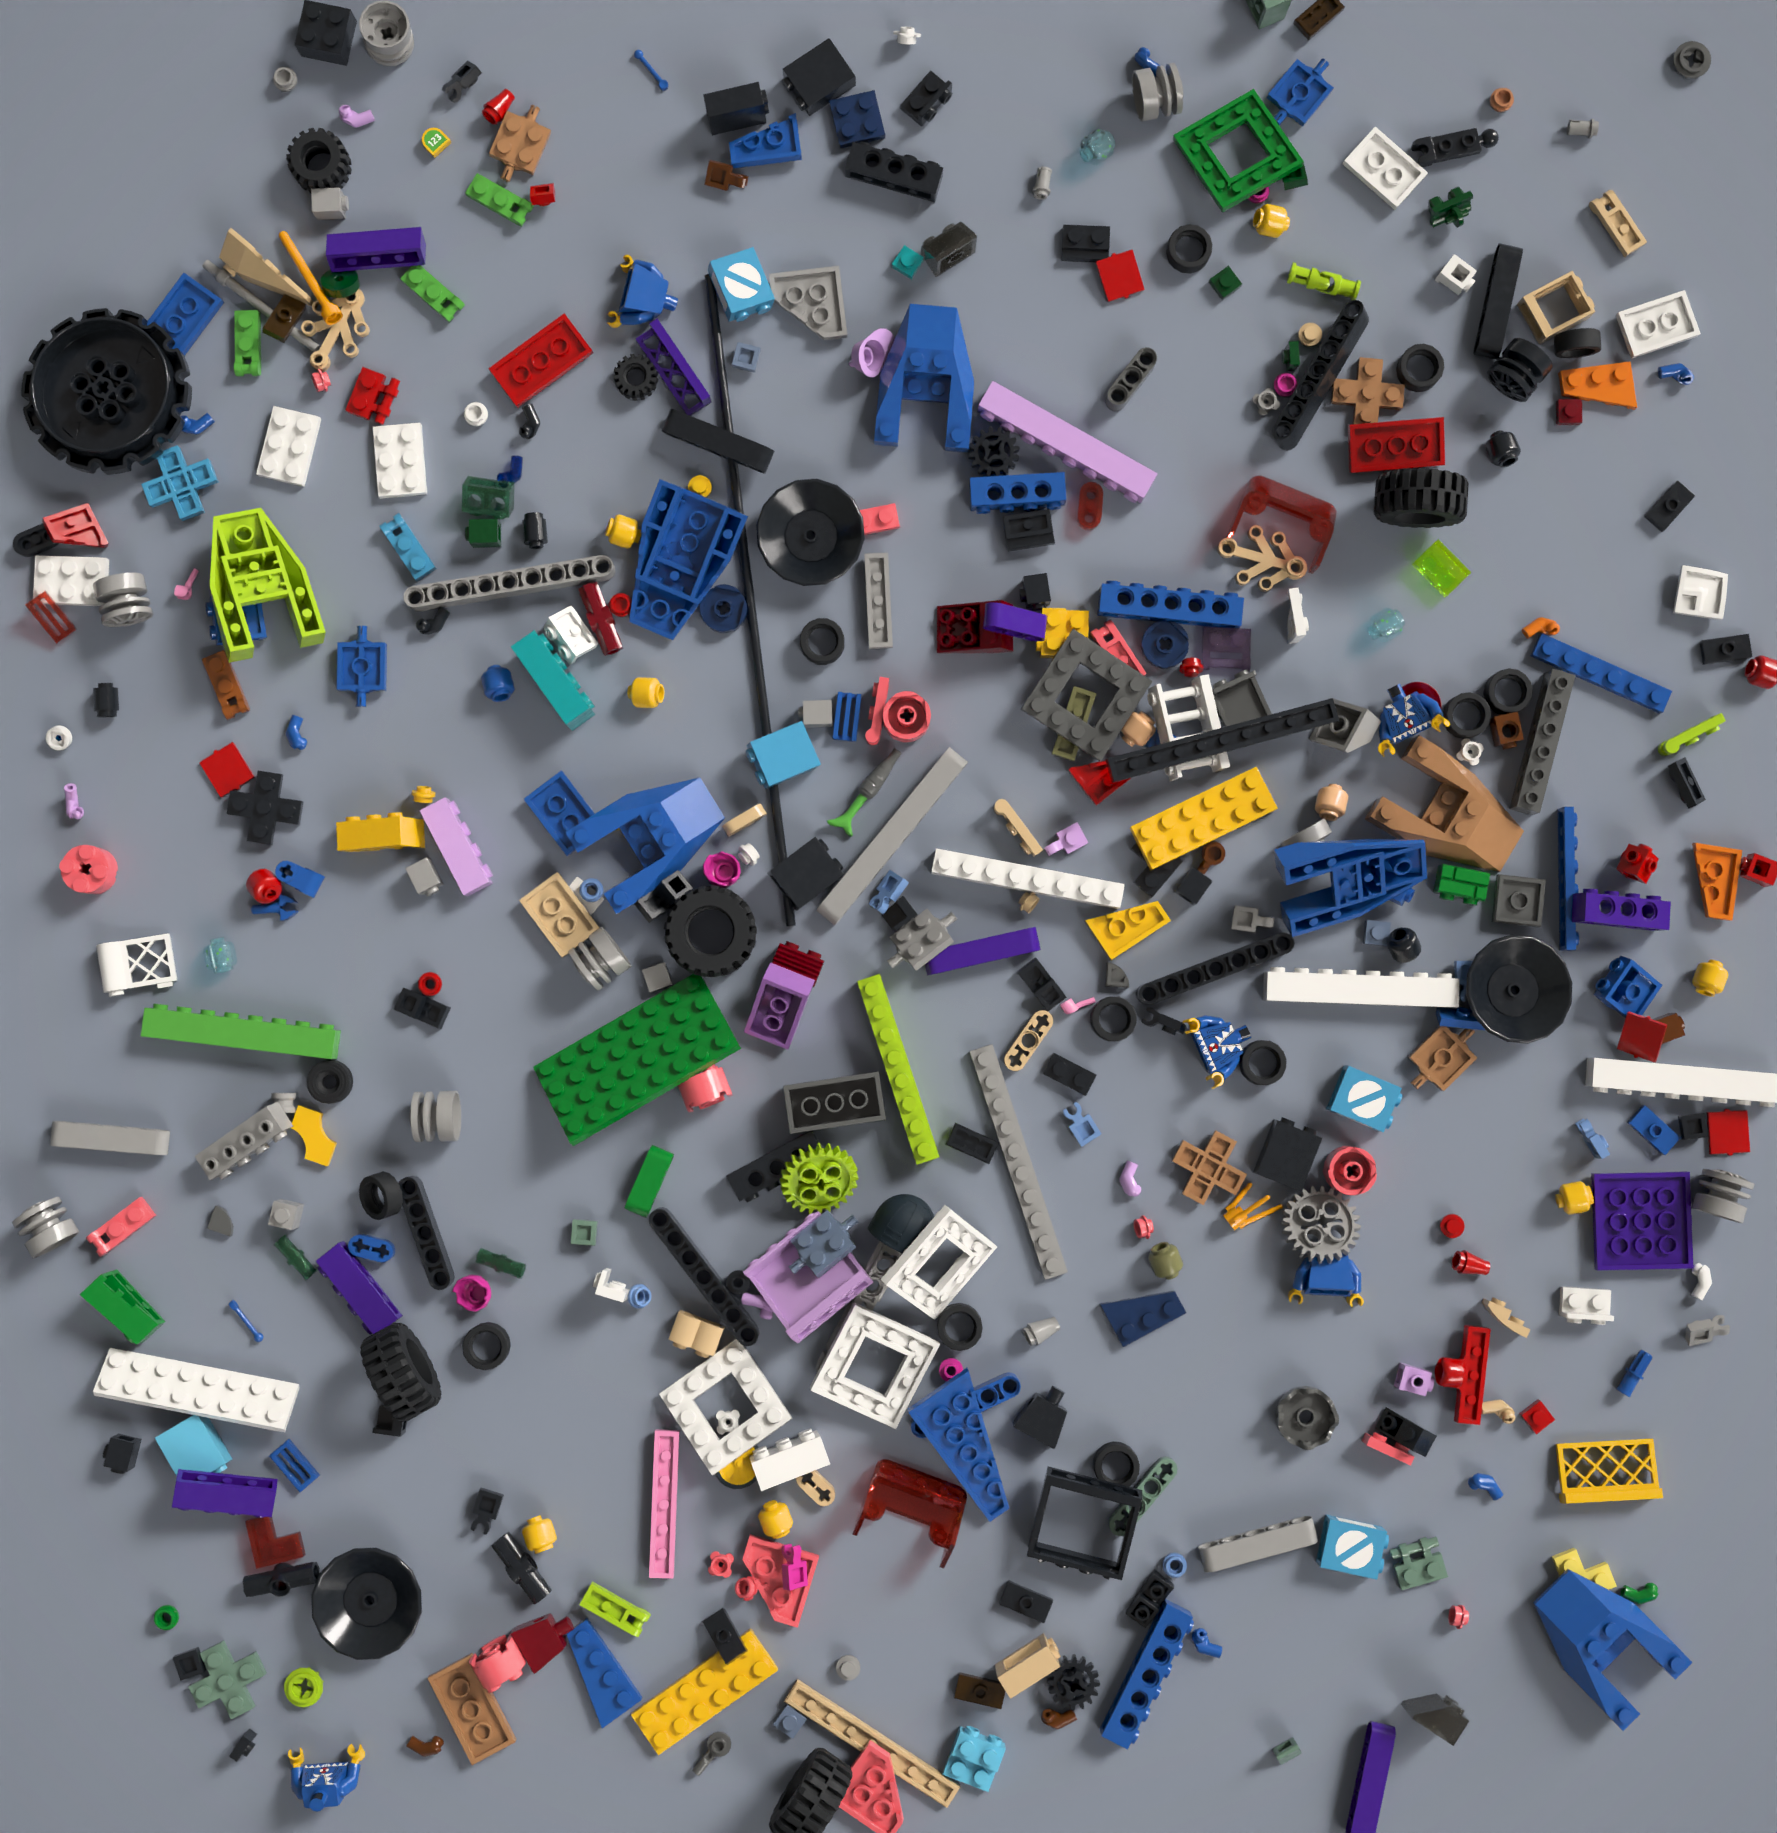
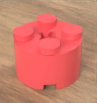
[883,691,931,742]
[59,845,118,894]
[678,1064,733,1113]
[1323,1146,1377,1195]
[469,1634,526,1693]

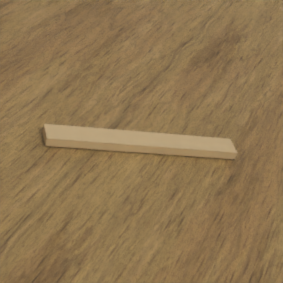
[784,1679,960,1808]

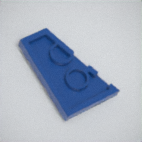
[729,113,802,169]

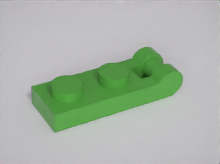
[465,173,534,227]
[400,265,465,323]
[234,310,261,376]

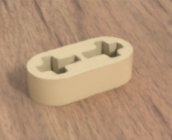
[722,804,767,837]
[796,1470,835,1506]

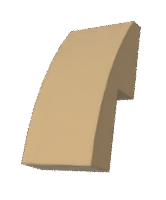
[1482,1297,1530,1338]

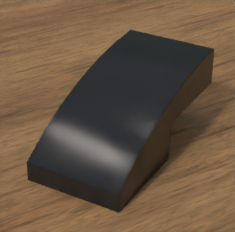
[1017,957,1067,1011]
[394,987,451,1029]

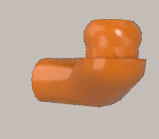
[1522,617,1560,639]

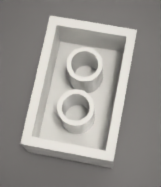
[749,1428,830,1491]

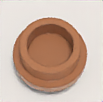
[1490,88,1514,112]

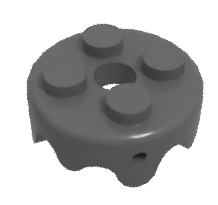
[1275,1386,1339,1450]

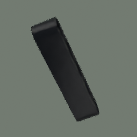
[1473,243,1523,360]
[661,409,775,474]
[399,1176,455,1290]

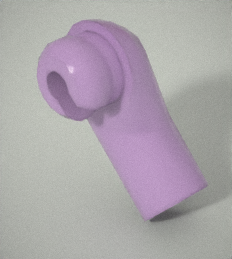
[339,105,375,128]
[64,783,84,820]
[1120,1160,1141,1197]
[741,1293,773,1320]

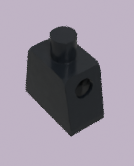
[1013,1386,1067,1449]

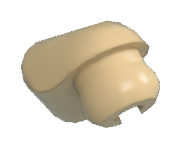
[1481,1399,1516,1424]

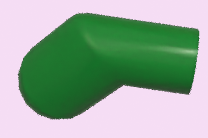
[1620,1583,1659,1604]

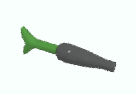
[827,748,902,837]

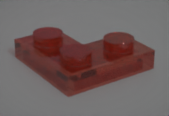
[245,1517,306,1569]

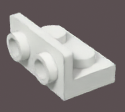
[543,605,598,665]
[593,1268,629,1302]
[1559,1286,1614,1325]

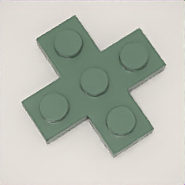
[188,1640,267,1720]

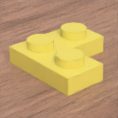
[1551,1548,1617,1590]

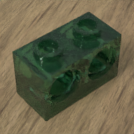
[462,476,515,519]

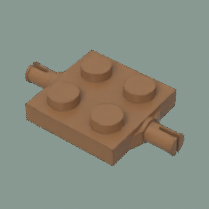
[489,105,551,182]
[1408,1025,1477,1091]

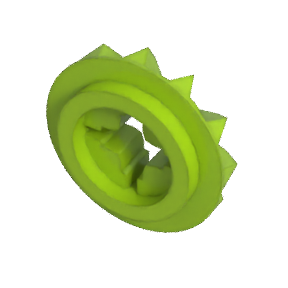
[284,1667,324,1707]

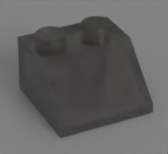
[921,221,977,277]
[1401,1693,1469,1746]

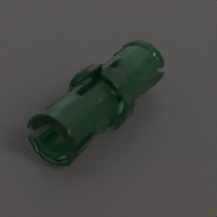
[274,1235,317,1281]
[476,1248,526,1279]

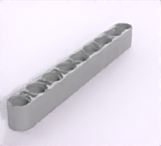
[403,555,615,612]
[816,747,968,926]

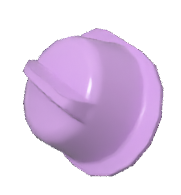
[849,328,895,377]

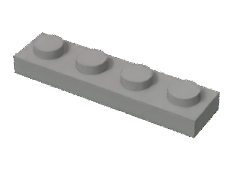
[864,553,893,649]

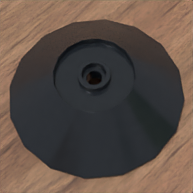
[756,479,865,586]
[1466,934,1572,1044]
[311,1548,422,1660]

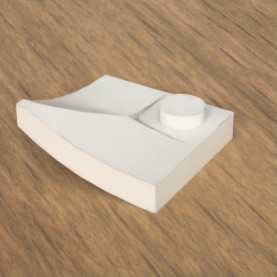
[1673,565,1728,620]
[1287,588,1309,644]

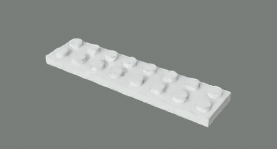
[93,1348,300,1433]

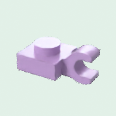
[1044,822,1088,856]

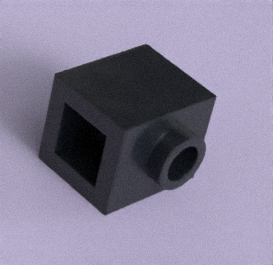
[1019,573,1051,611]
[103,1433,142,1474]

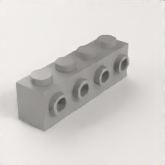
[195,1102,293,1180]

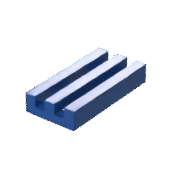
[833,692,862,742]
[269,1439,320,1492]

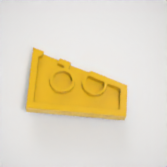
[1085,901,1171,960]

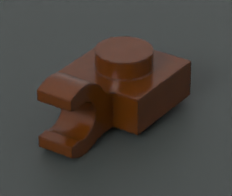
[704,160,749,191]

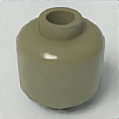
[1148,1242,1183,1280]

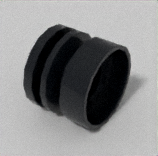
[1487,338,1553,402]

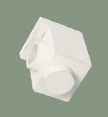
[1435,254,1477,295]

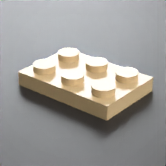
[519,872,600,958]

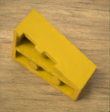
[336,812,425,852]

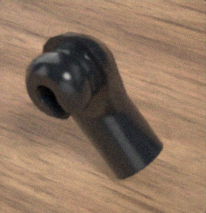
[519,403,540,439]
[416,607,450,635]

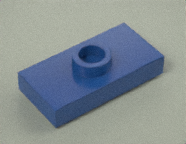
[1435,1007,1485,1030]
[1627,1105,1681,1155]

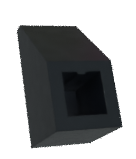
[1375,1407,1437,1457]

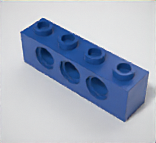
[969,472,1066,514]

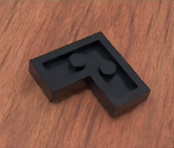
[1131,842,1183,898]

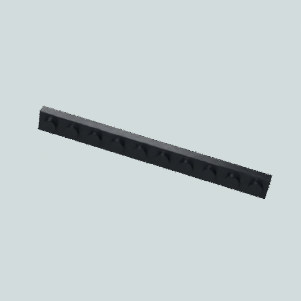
[1106,698,1339,783]

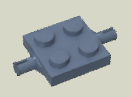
[789,1210,859,1278]

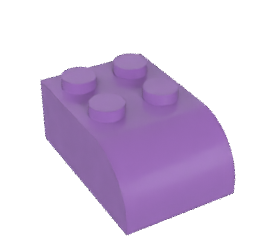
[744,962,815,1050]

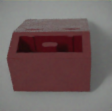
[937,600,1013,653]

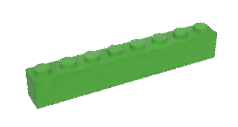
[141,1003,341,1059]

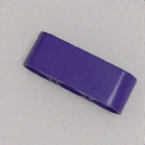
[983,602,1047,641]

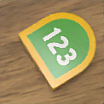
[422,128,452,158]

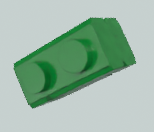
[1433,864,1490,906]

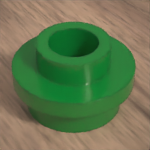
[154,1605,179,1630]

